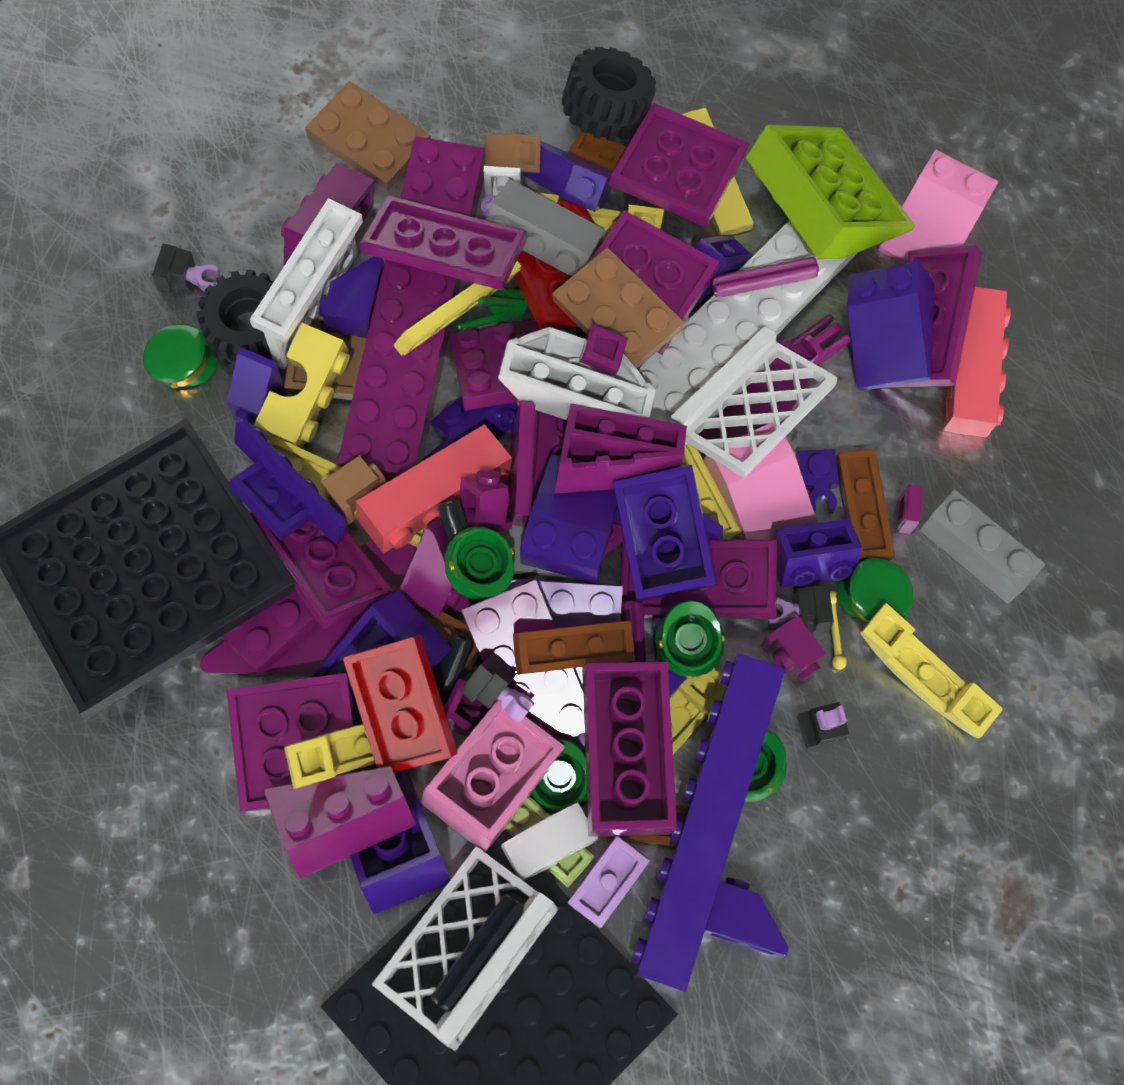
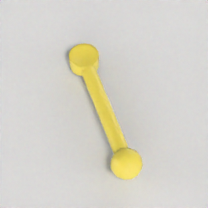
[830,590,847,670]

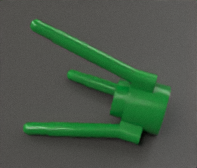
[456,282,527,330]

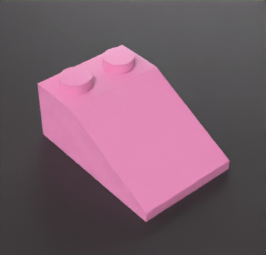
[878,149,999,264]
[703,423,818,540]
[421,700,565,853]

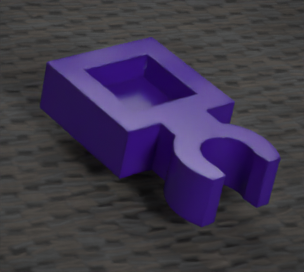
[795,449,839,514]

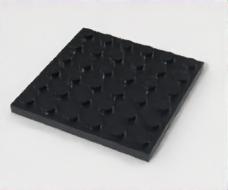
[0,418,296,720]
[320,830,678,1085]

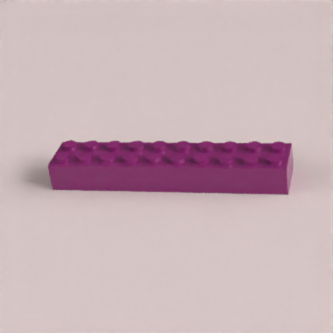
[337,136,485,485]

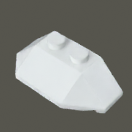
[498,327,655,420]

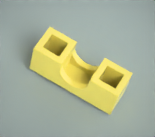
[254,323,350,449]

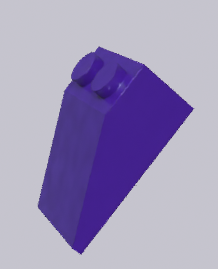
[847,261,934,391]
[520,454,618,584]
[613,465,719,601]
[311,590,452,725]
[350,769,450,915]

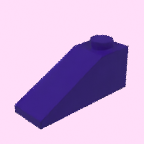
[520,133,613,212]

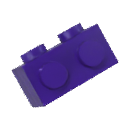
[774,518,862,588]

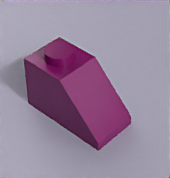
[399,517,462,617]

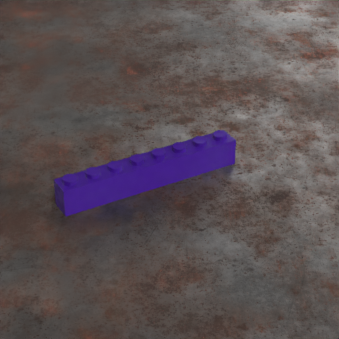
[631,653,786,992]

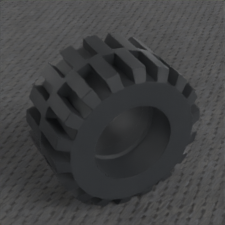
[562,47,656,141]
[197,270,275,370]

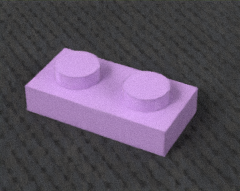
[567,836,650,928]

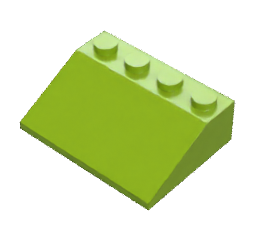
[746,125,916,260]

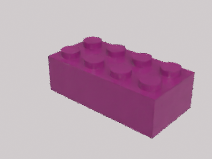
[582,662,677,837]

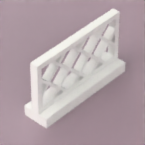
[250,198,363,370]
[671,327,837,478]
[372,846,558,1051]

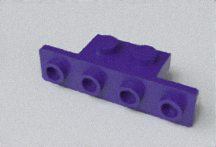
[422,397,518,461]
[229,418,347,545]

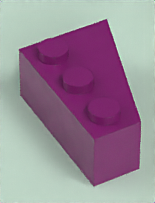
[281,163,375,266]
[554,404,687,494]
[263,766,416,879]

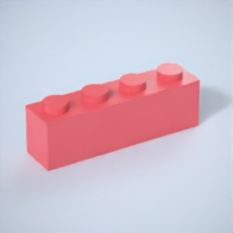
[943,286,1011,438]
[356,424,512,554]

